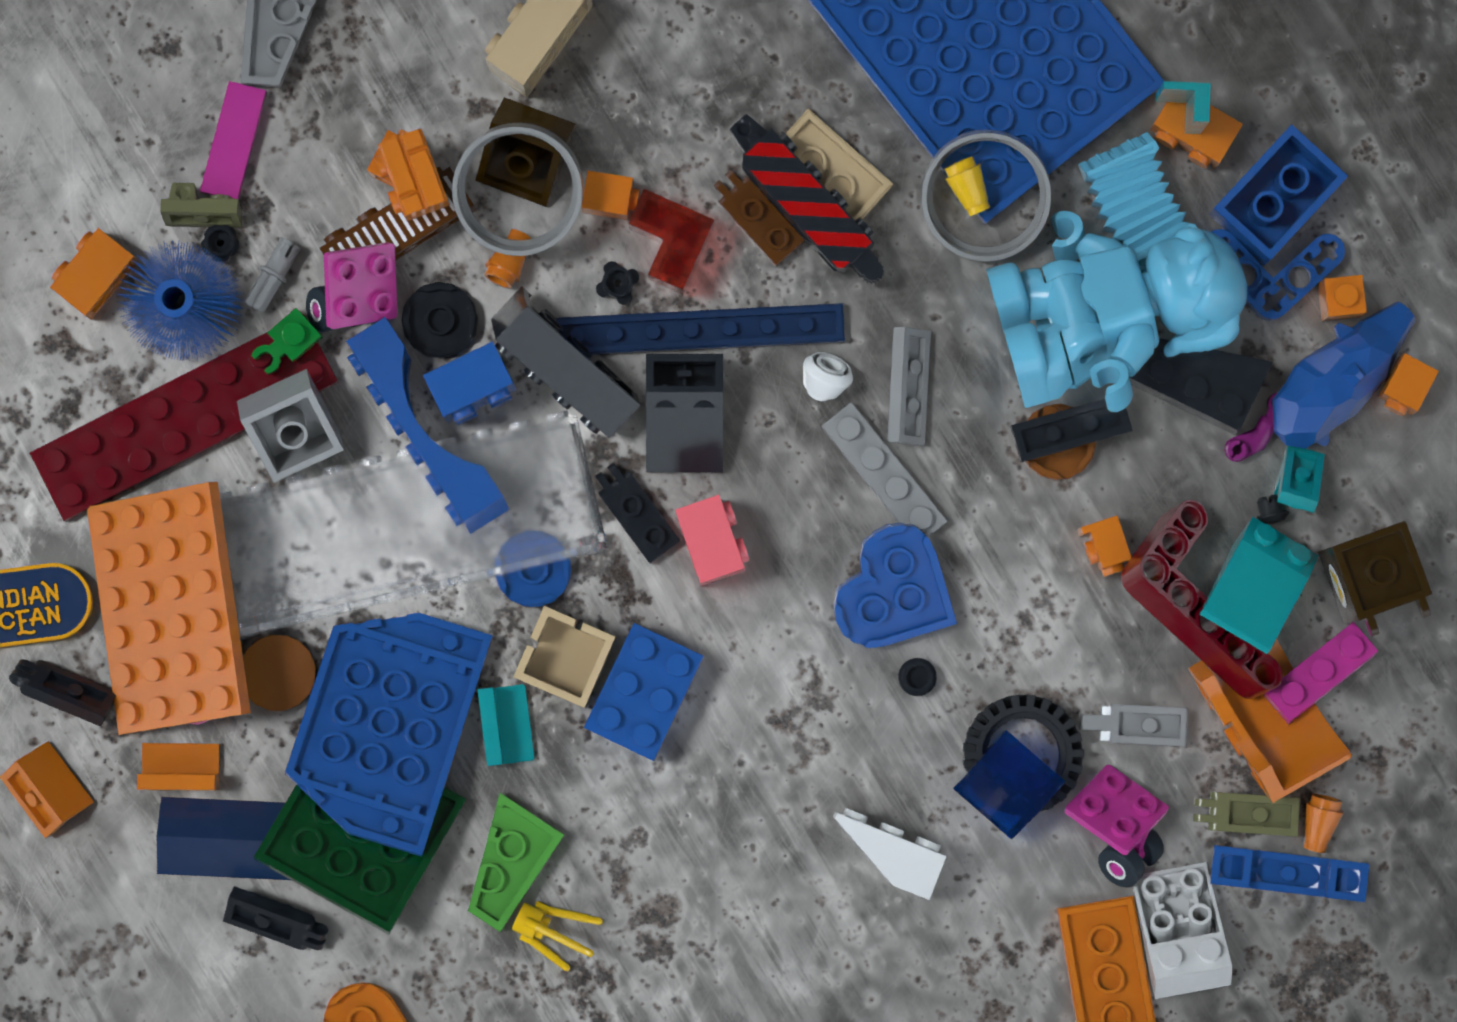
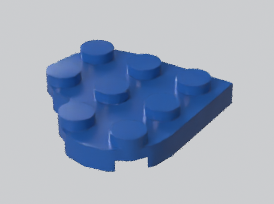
[833,522,957,648]

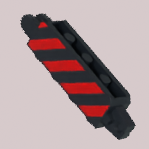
[730,114,884,285]

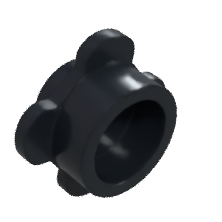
[596,261,640,305]

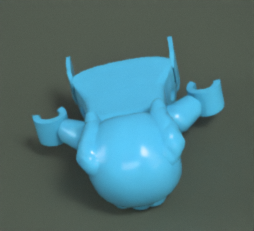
[986,211,1247,412]

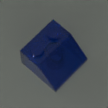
[952,730,1066,840]

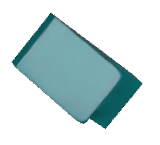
[1273,445,1325,513]

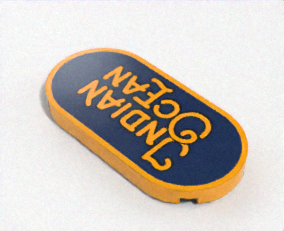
[0,563,94,648]

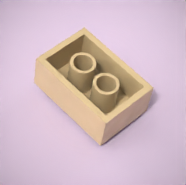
[485,0,593,98]

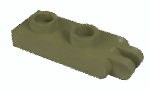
[1193,792,1300,837]

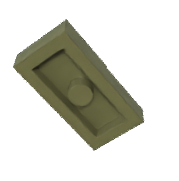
[160,182,243,228]

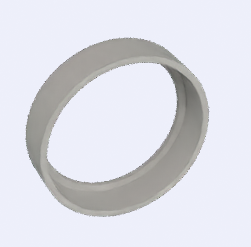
[452,123,584,256]
[922,129,1051,261]

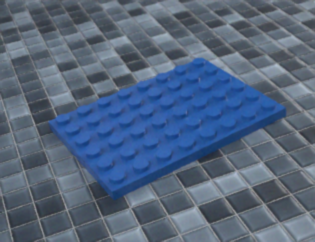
[807,0,1164,225]

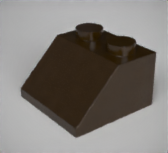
[475,97,576,207]

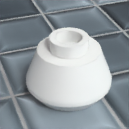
[803,352,853,401]

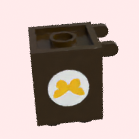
[1318,521,1432,637]

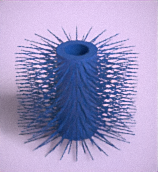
[117,241,244,361]

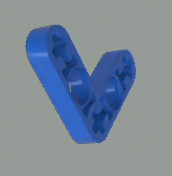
[1211,229,1345,321]

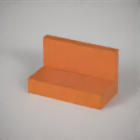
[0,741,94,839]
[137,743,220,790]

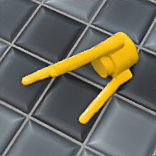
[512,901,603,972]

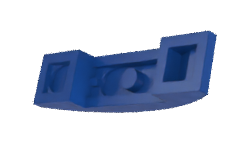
[1210,845,1369,902]

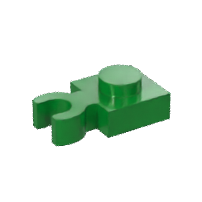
[251,308,323,375]

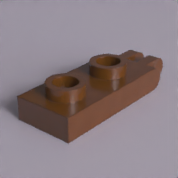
[713,170,805,267]

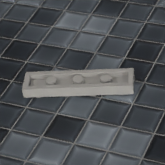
[821,402,947,537]

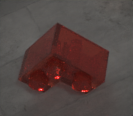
[628,189,715,295]

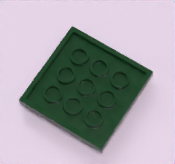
[254,785,466,935]

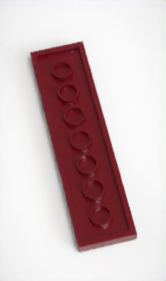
[29,314,339,522]

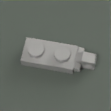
[1079,704,1189,746]

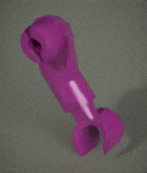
[1224,392,1278,462]

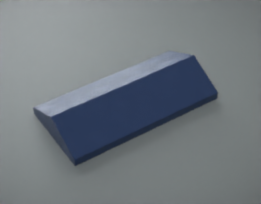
[156,797,290,880]

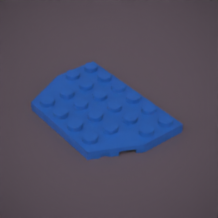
[285,613,493,857]

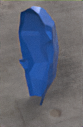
[1273,302,1415,449]

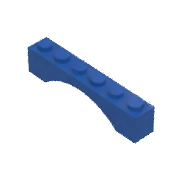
[346,317,510,534]

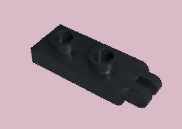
[595,463,681,564]
[9,659,116,727]
[223,886,329,950]

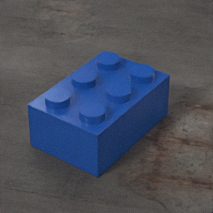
[1208,124,1348,266]
[584,623,704,761]

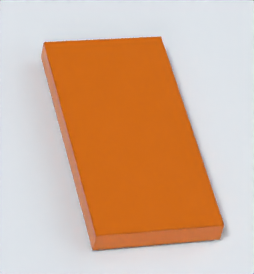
[1056,895,1156,1022]

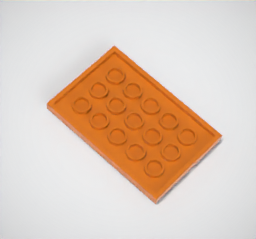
[87,482,251,735]

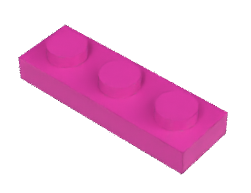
[1263,622,1378,725]

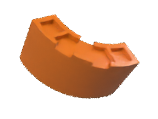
[1188,639,1352,803]

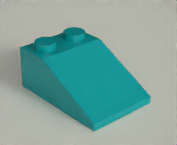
[1200,516,1319,654]

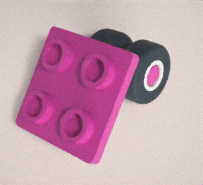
[306,242,397,333]
[1064,765,1169,888]

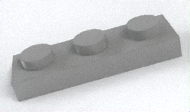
[888,327,931,446]

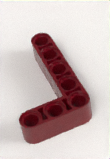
[1121,499,1282,700]

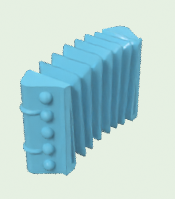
[1078,132,1197,273]

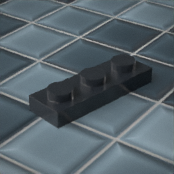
[1010,399,1133,463]

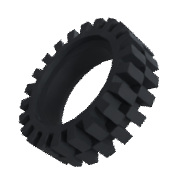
[962,694,1084,814]

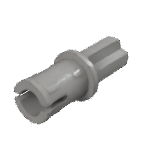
[245,237,302,312]

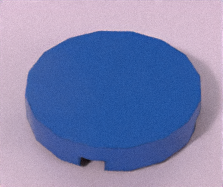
[495,531,571,607]

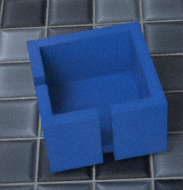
[423,341,517,426]

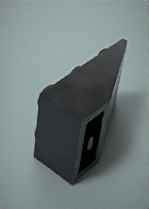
[646,354,723,473]

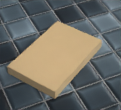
[786,109,894,220]

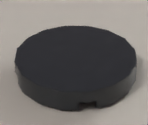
[401,282,478,359]

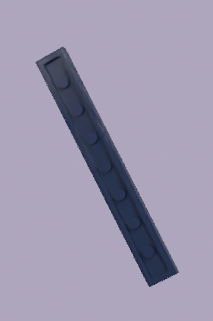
[556,303,845,355]

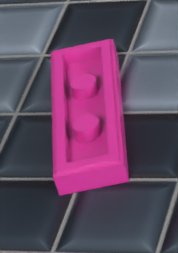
[200,81,267,201]

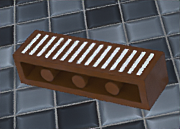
[320,167,476,261]

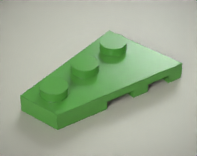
[468,792,565,932]

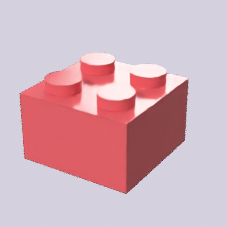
[675,495,749,586]

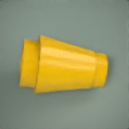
[944,156,990,216]

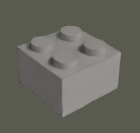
[237,369,344,482]

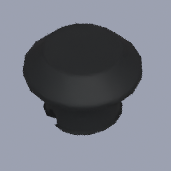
[1256,494,1289,524]

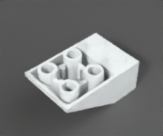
[833,808,946,900]
[1132,862,1232,999]

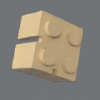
[513,606,616,708]

